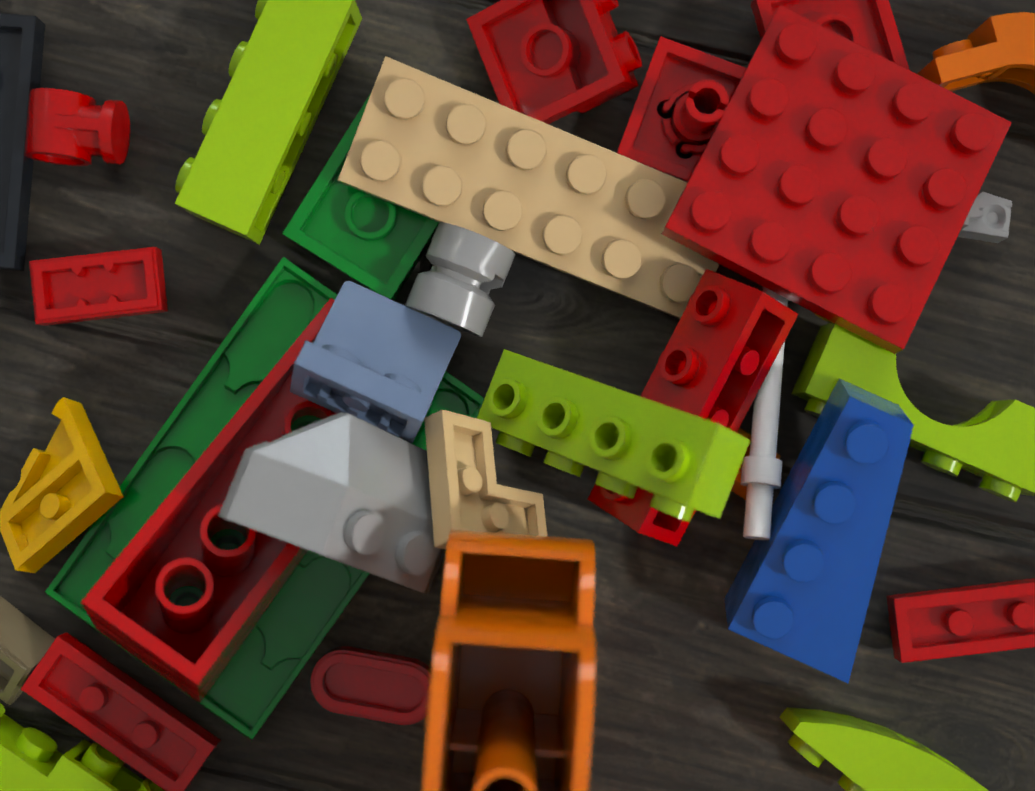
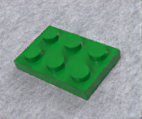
[282,91,439,301]

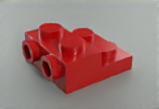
[466,0,642,124]

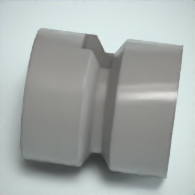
[405,222,515,337]

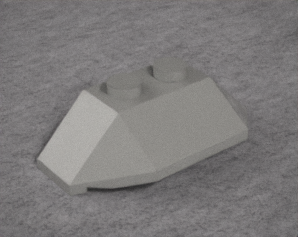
[218,412,446,595]

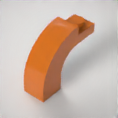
[917,12,1035,95]

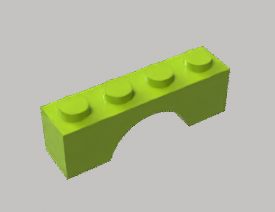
[791,322,1035,503]

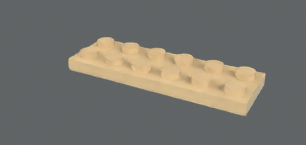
[338,56,719,319]

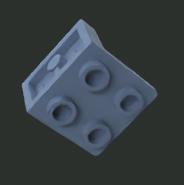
[290,281,461,444]

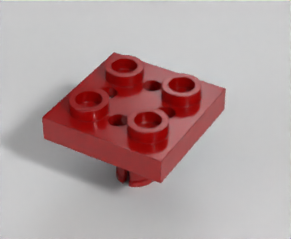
[617,36,746,182]

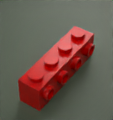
[588,269,799,546]

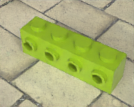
[175,0,362,245]
[477,349,750,522]

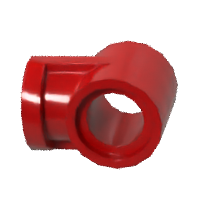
[24,88,131,166]

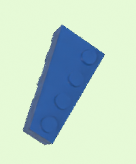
[724,378,914,684]

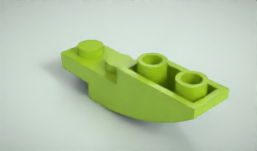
[0,703,165,791]
[780,707,989,791]

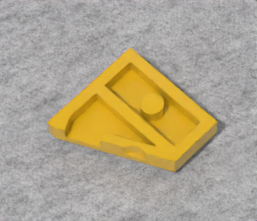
[0,397,124,573]

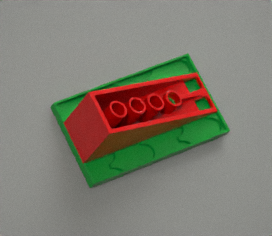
[45,257,485,741]

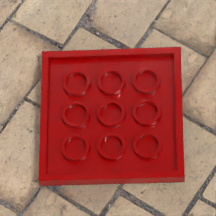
[661,5,1012,354]

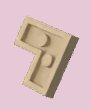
[424,410,548,549]

